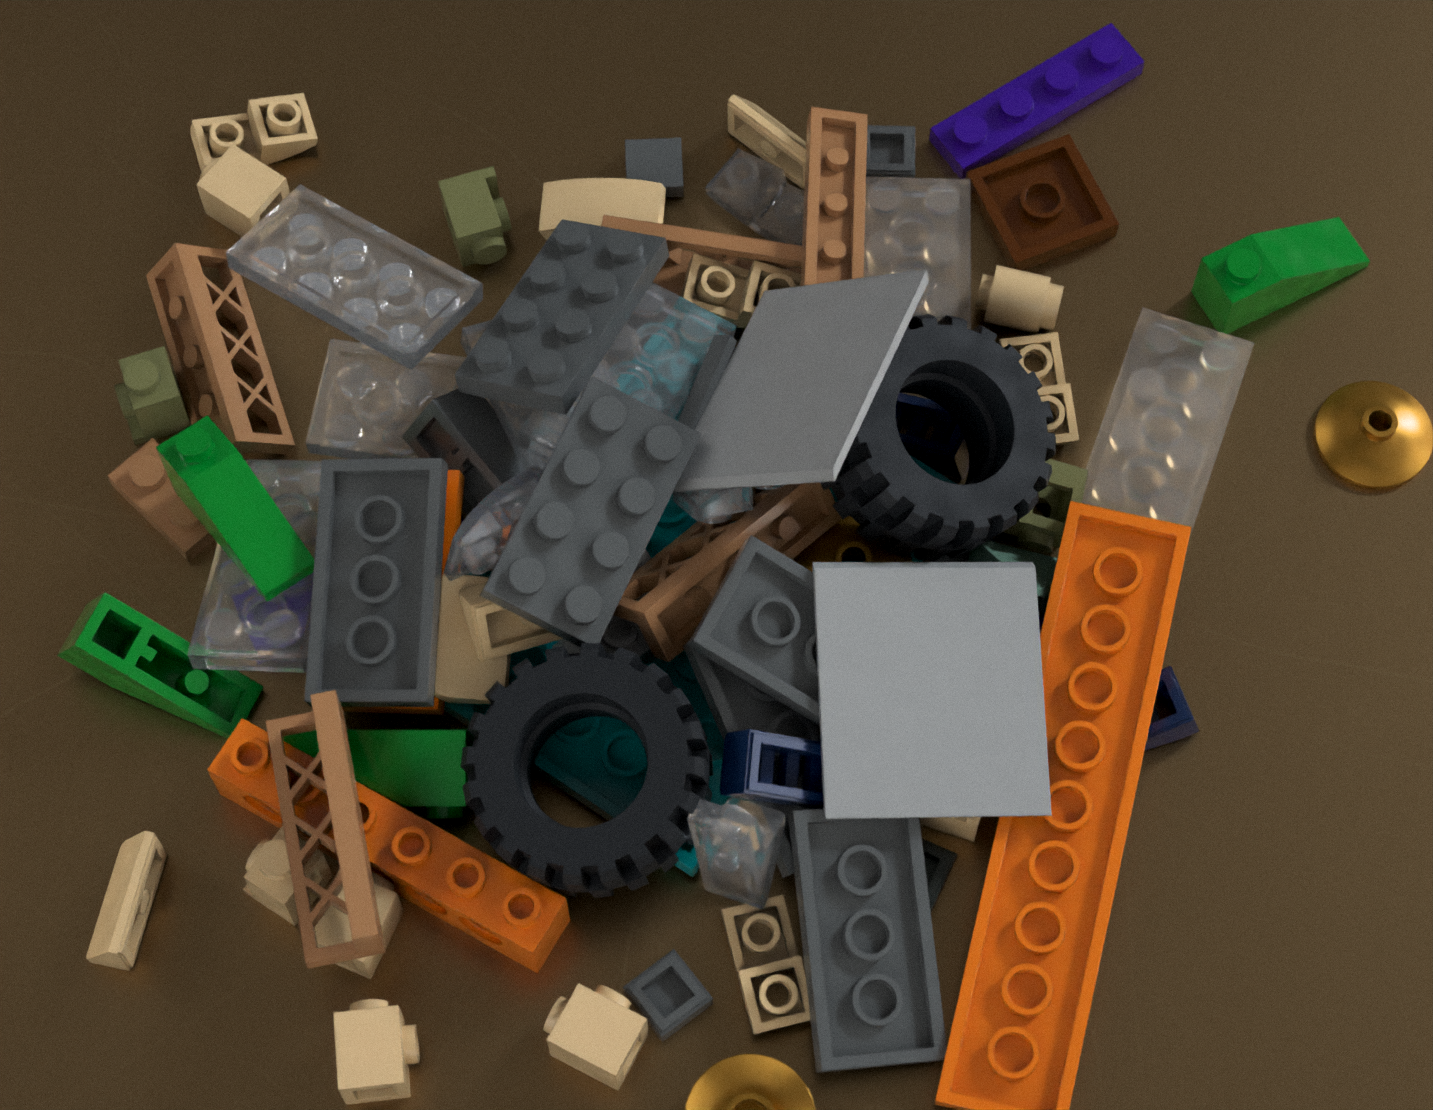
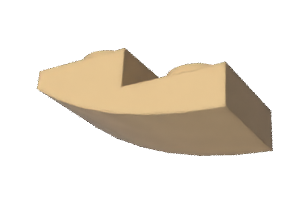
[190,93,318,173]
[538,178,666,241]
[677,253,801,329]
[998,332,1079,445]
[720,894,810,1035]

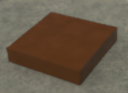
[965,134,1119,271]

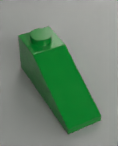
[1191,217,1370,337]
[156,415,314,602]
[57,592,264,739]
[284,729,474,818]

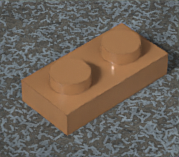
[107,438,215,562]

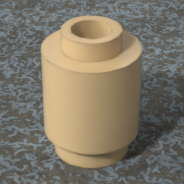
[975,265,1064,334]

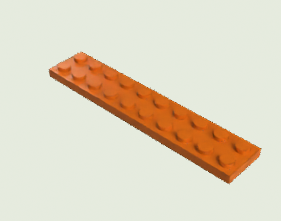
[935,501,1192,1110]

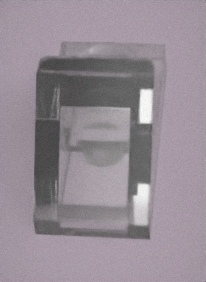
[687,797,785,909]

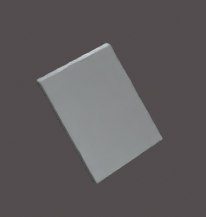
[673,269,929,492]
[812,562,1052,819]

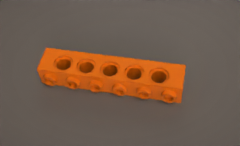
[207,718,570,974]

